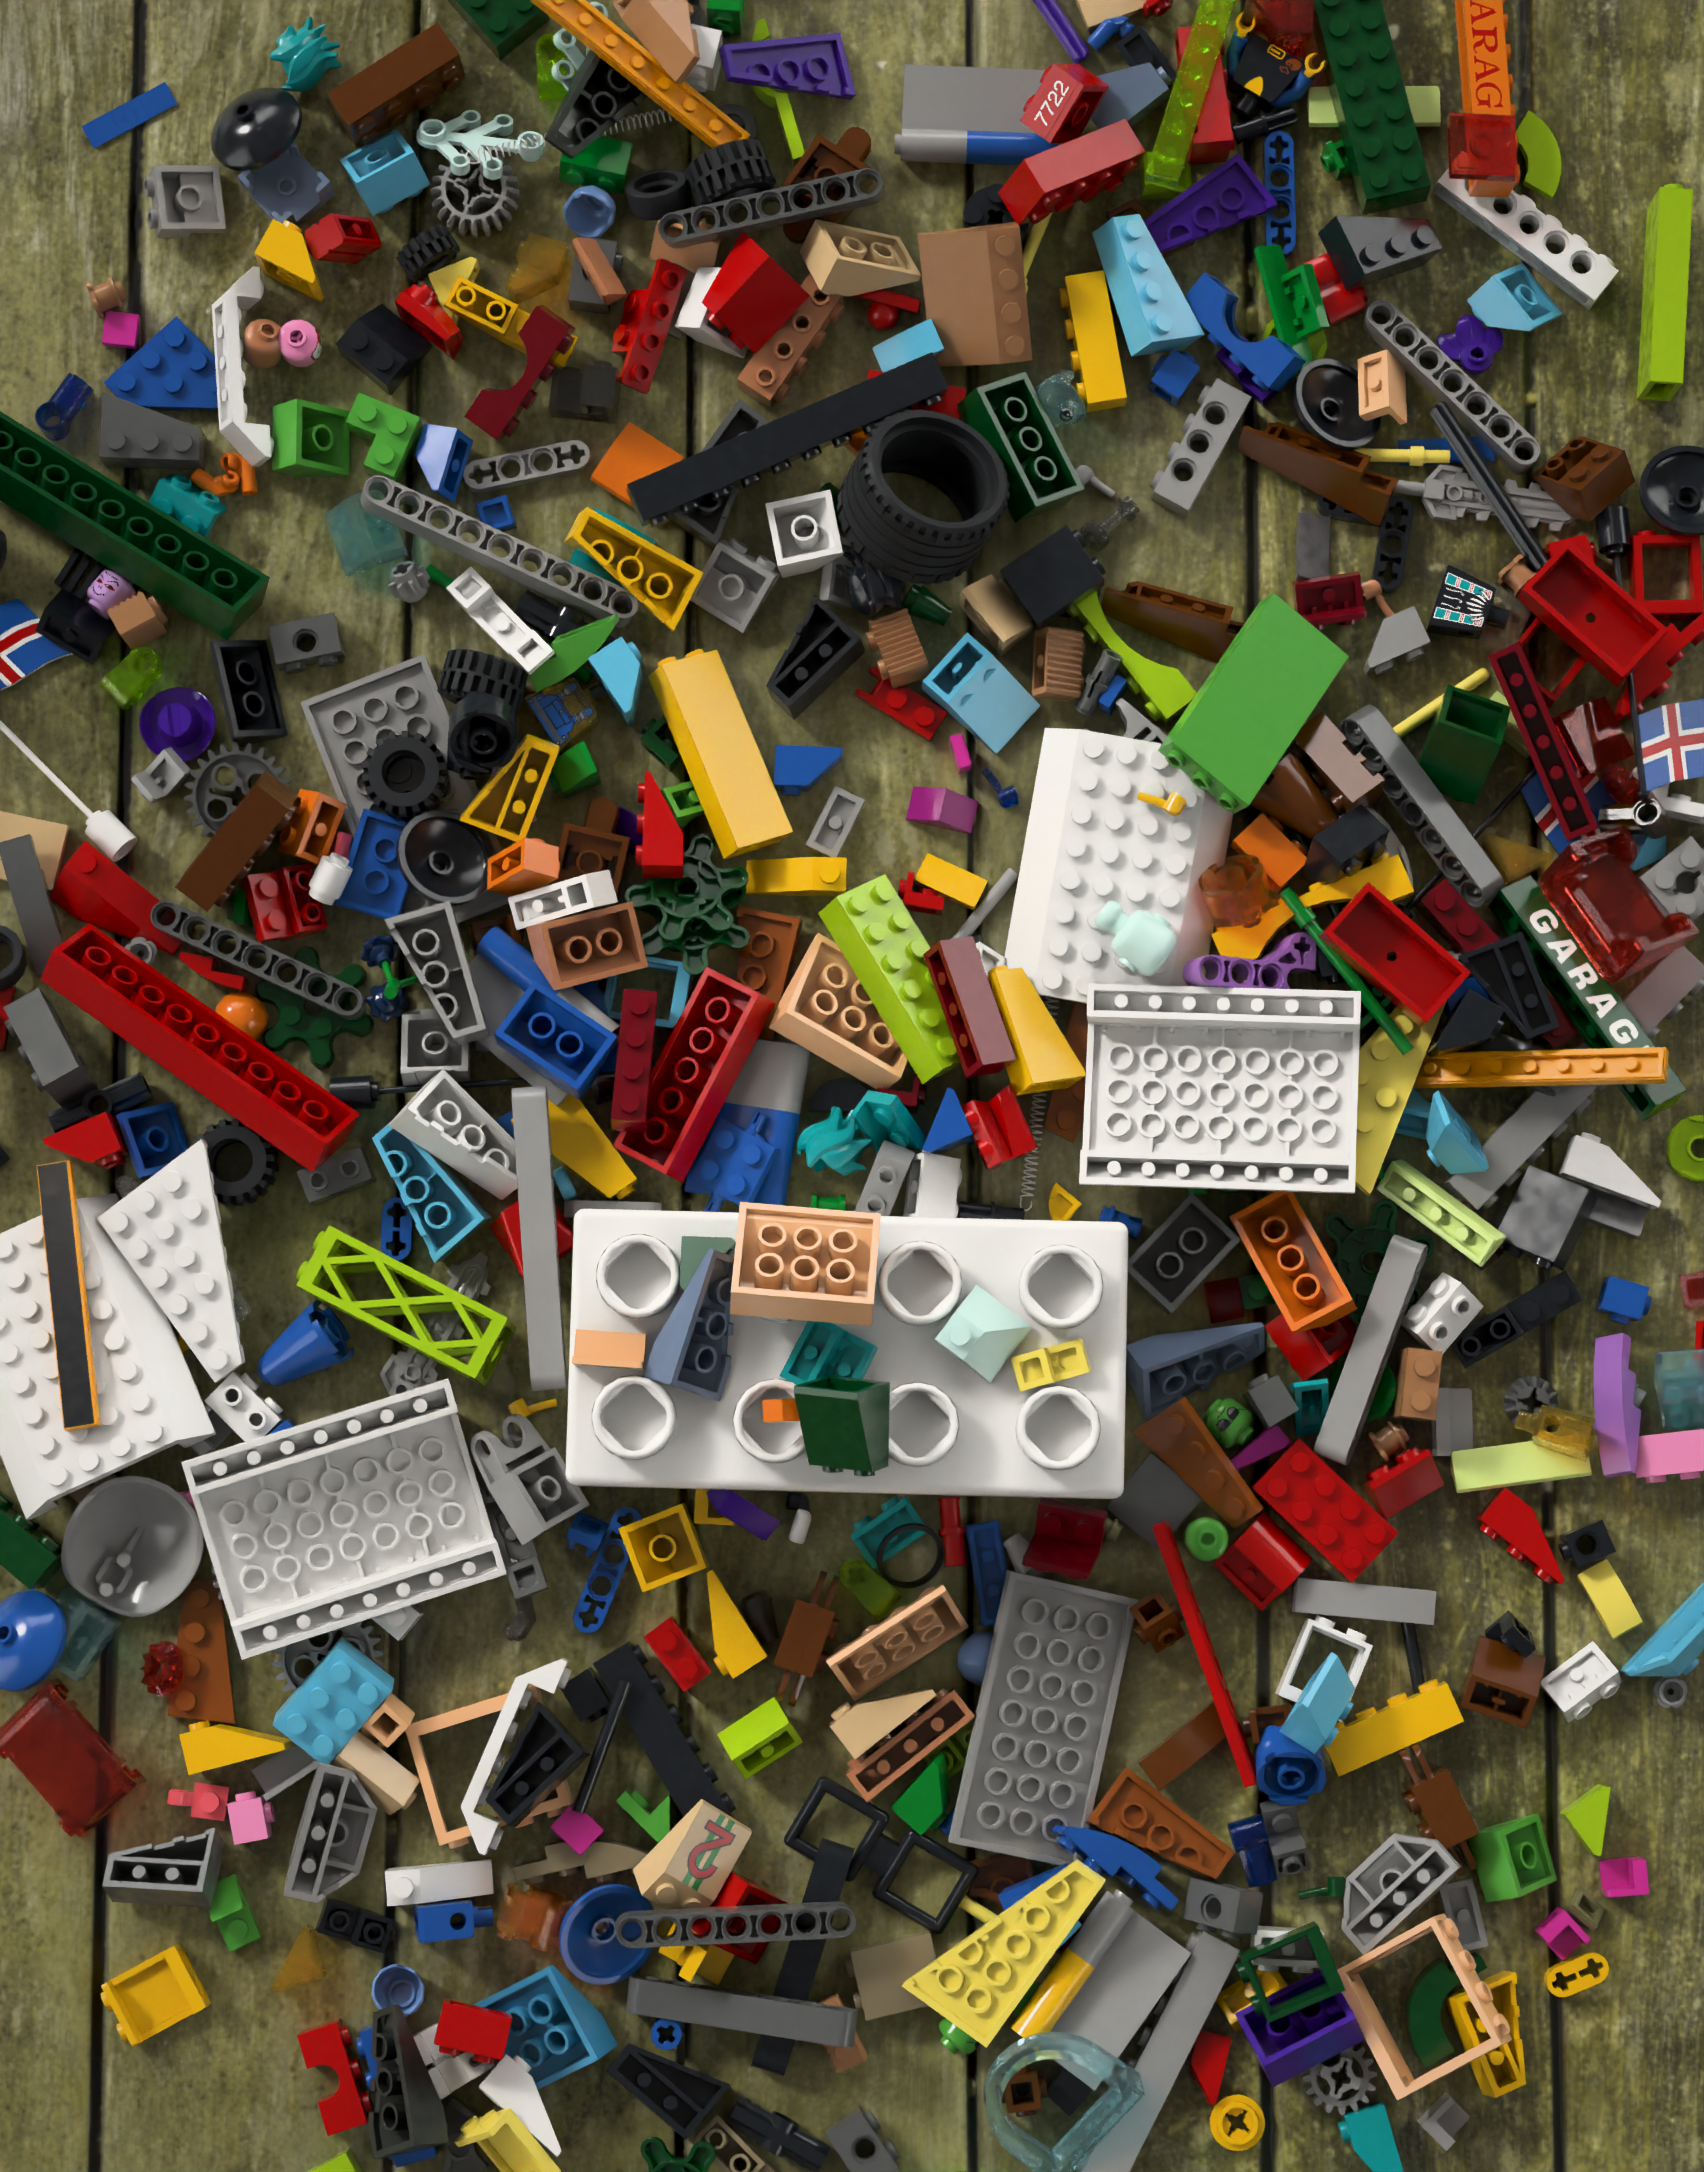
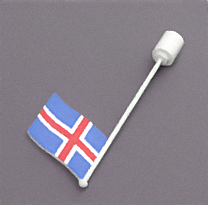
[0,599,138,862]

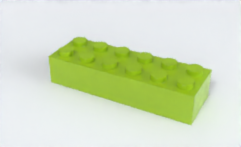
[818,874,962,1084]

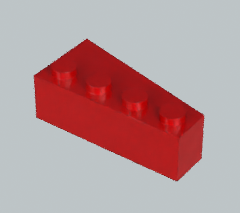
[1175,24,1234,165]

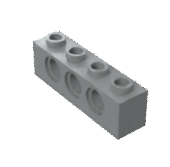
[1150,378,1251,518]

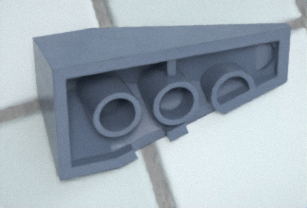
[643,1248,734,1401]
[1126,1322,1265,1420]

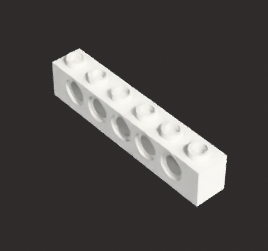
[1433,152,1619,310]

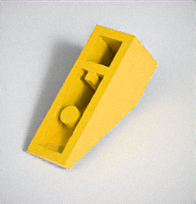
[746,857,847,897]
[707,1569,768,1679]
[179,1720,295,1775]

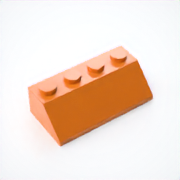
[1229,1191,1357,1334]

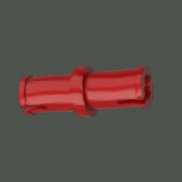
[938,1497,966,1567]

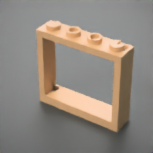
[405,1685,573,1849]
[1337,1913,1512,2100]

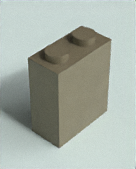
[845,1930,937,2021]

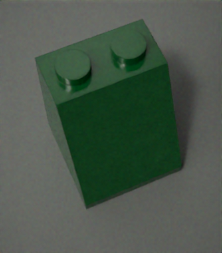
[1417,684,1510,805]
[794,1376,890,1476]

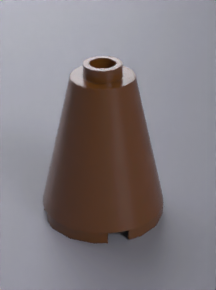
[1250,752,1339,840]

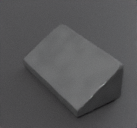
[1295,512,1330,581]
[1583,1184,1647,1239]

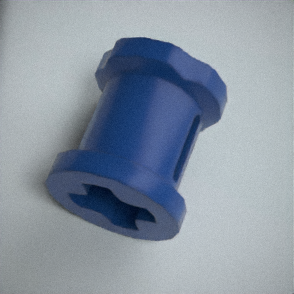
[651,2018,683,2050]

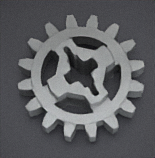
[1301,2045,1377,2115]

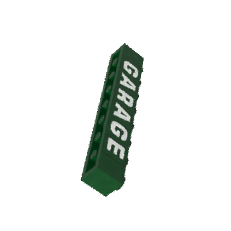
[1488,875,1686,1121]

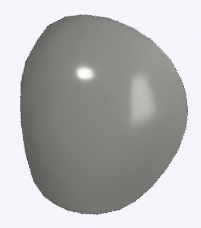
[61,1475,203,1617]

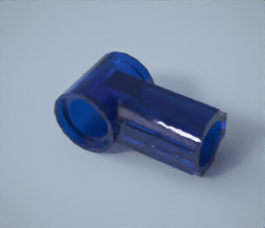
[35,373,94,441]
[1227,1814,1278,1888]

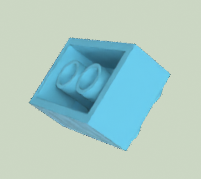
[273,1636,394,1764]

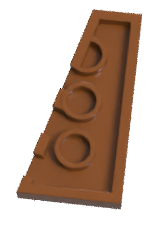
[1043,1002,1088,1144]
[1132,1396,1264,1528]
[167,1579,237,1724]

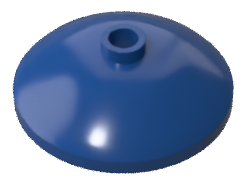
[0,1590,67,1692]
[559,1884,657,1985]

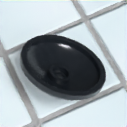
[210,88,302,171]
[1293,358,1381,450]
[1639,446,1704,536]
[396,810,493,906]

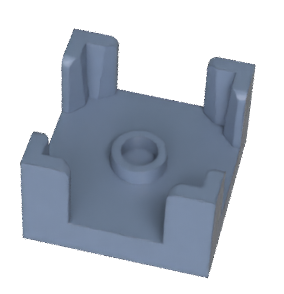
[237,142,335,226]

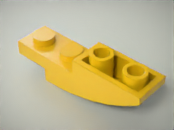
[444,275,578,370]

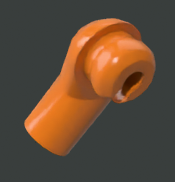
[220,452,258,496]
[190,468,240,497]

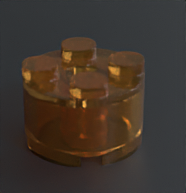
[1198,854,1276,928]
[496,1883,574,1951]

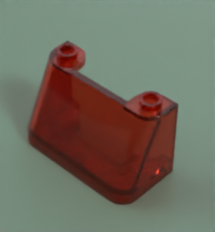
[1540,825,1700,983]
[0,1678,147,1837]

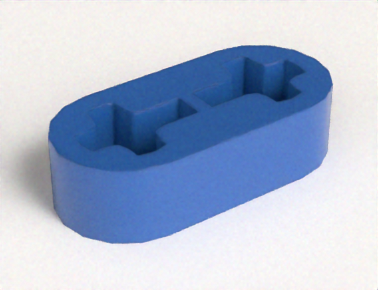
[381,1197,414,1262]

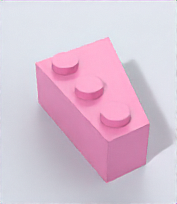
[1636,1429,1704,1484]

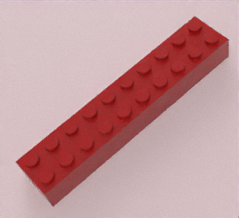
[40,923,360,1172]

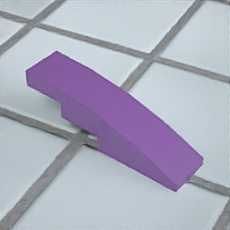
[1594,1333,1641,1478]

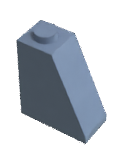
[1091,62,1174,129]

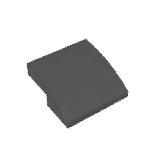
[1106,1451,1201,1551]

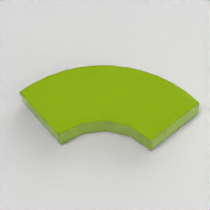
[1515,110,1562,201]

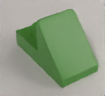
[661,781,705,828]
[616,1789,671,1843]
[208,1873,263,1952]

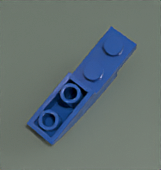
[1052,1825,1179,1911]

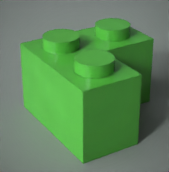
[346,392,423,484]

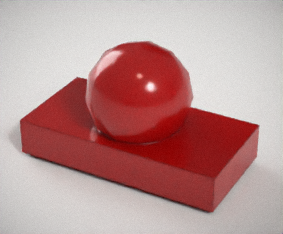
[854,289,922,331]

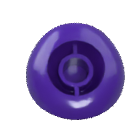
[139,687,216,762]

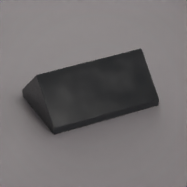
[209,640,288,747]

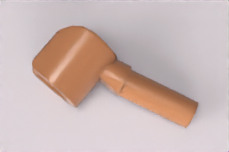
[1361,580,1394,617]

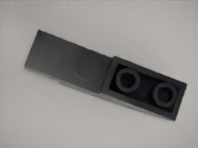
[1451,1270,1583,1369]

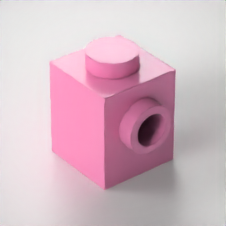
[227,1791,275,1845]

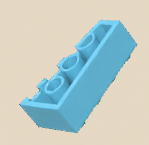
[1092,214,1205,357]
[372,1123,492,1263]

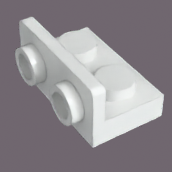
[1540,1641,1622,1722]

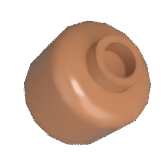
[242,319,282,369]

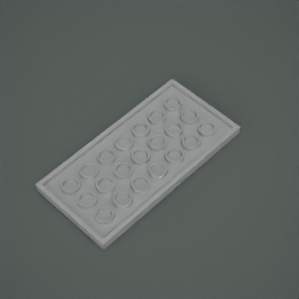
[300,654,511,942]
[948,1570,1138,1865]

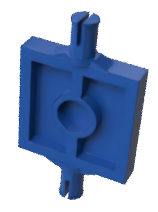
[690,1110,780,1212]

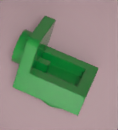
[1320,140,1351,181]

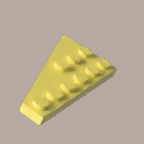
[1355,1000,1447,1196]
[902,1859,1106,2048]

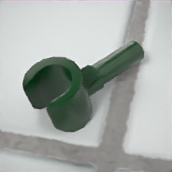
[1298,1876,1346,1900]

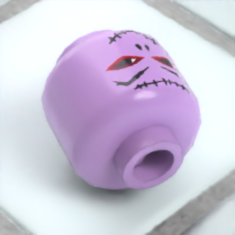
[87,570,137,620]

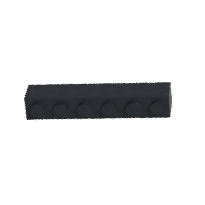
[593,1641,736,1818]

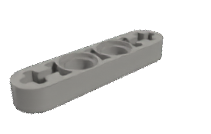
[463,440,591,493]

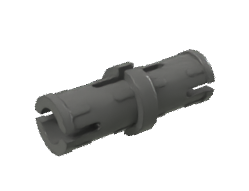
[1074,649,1123,717]

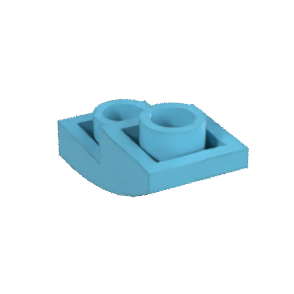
[872,318,945,372]

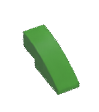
[529,613,620,693]

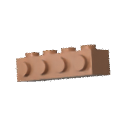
[737,273,845,409]
[846,1687,975,1802]

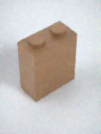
[1390,1347,1443,1422]

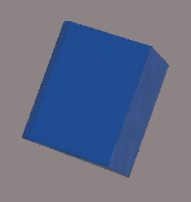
[922,1088,973,1155]
[116,1102,189,1182]

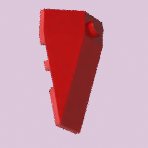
[50,840,195,955]

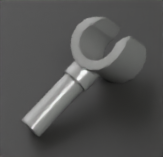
[1075,465,1115,498]

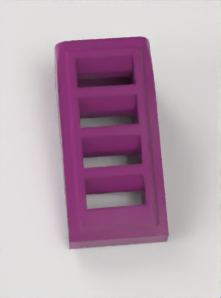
[1229,1424,1293,1471]

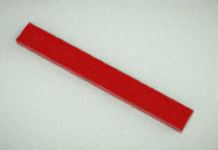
[1152,1520,1257,1788]

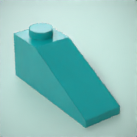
[1338,2100,1404,2172]

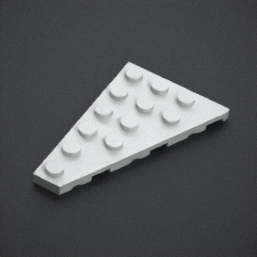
[97,1139,245,1383]

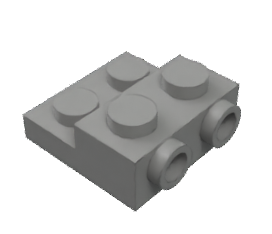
[144,165,226,238]
[690,538,780,633]

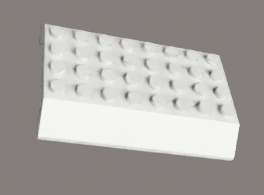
[1004,728,1233,1004]
[1079,983,1361,1194]
[0,1193,216,1521]
[181,1378,507,1660]

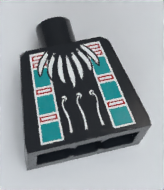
[1426,565,1510,639]

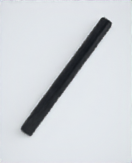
[1429,401,1549,572]

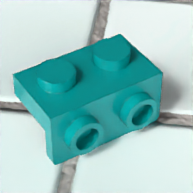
[149,473,227,539]
[850,1495,926,1569]

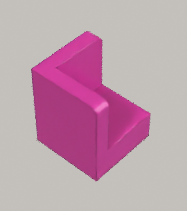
[550,1803,604,1855]
[1599,1856,1649,1897]
[1534,1907,1592,1960]

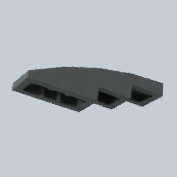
[0,834,64,977]

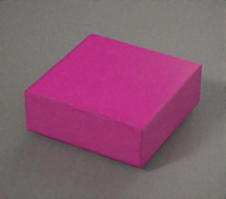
[102,311,141,349]
[949,733,972,774]

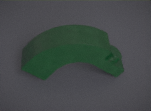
[1405,1952,1487,2069]

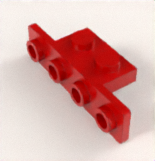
[611,259,687,394]

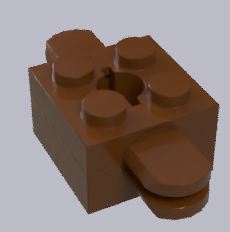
[781,127,873,244]
[550,797,633,915]
[773,1570,840,1707]
[1397,1743,1479,1877]

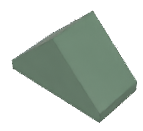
[680,1236,736,1291]

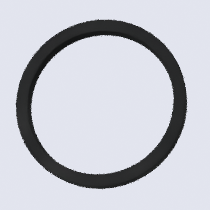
[876,1523,944,1589]

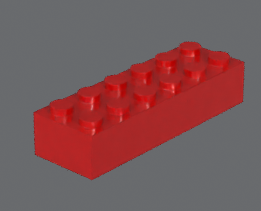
[613,967,776,1183]

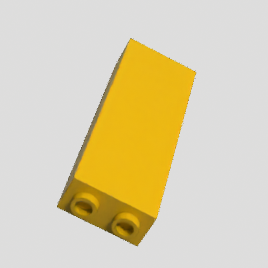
[648,649,793,859]

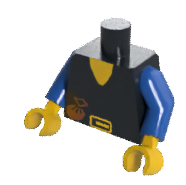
[1226,11,1327,119]

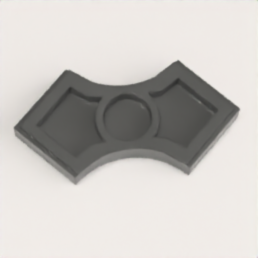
[441,2096,489,2172]

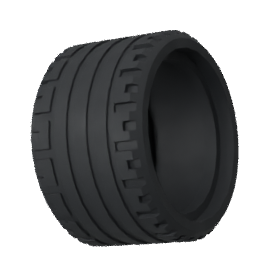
[837,410,1010,584]

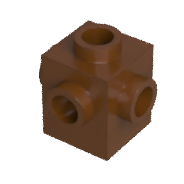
[1129,1590,1185,1653]
[997,2064,1048,2117]

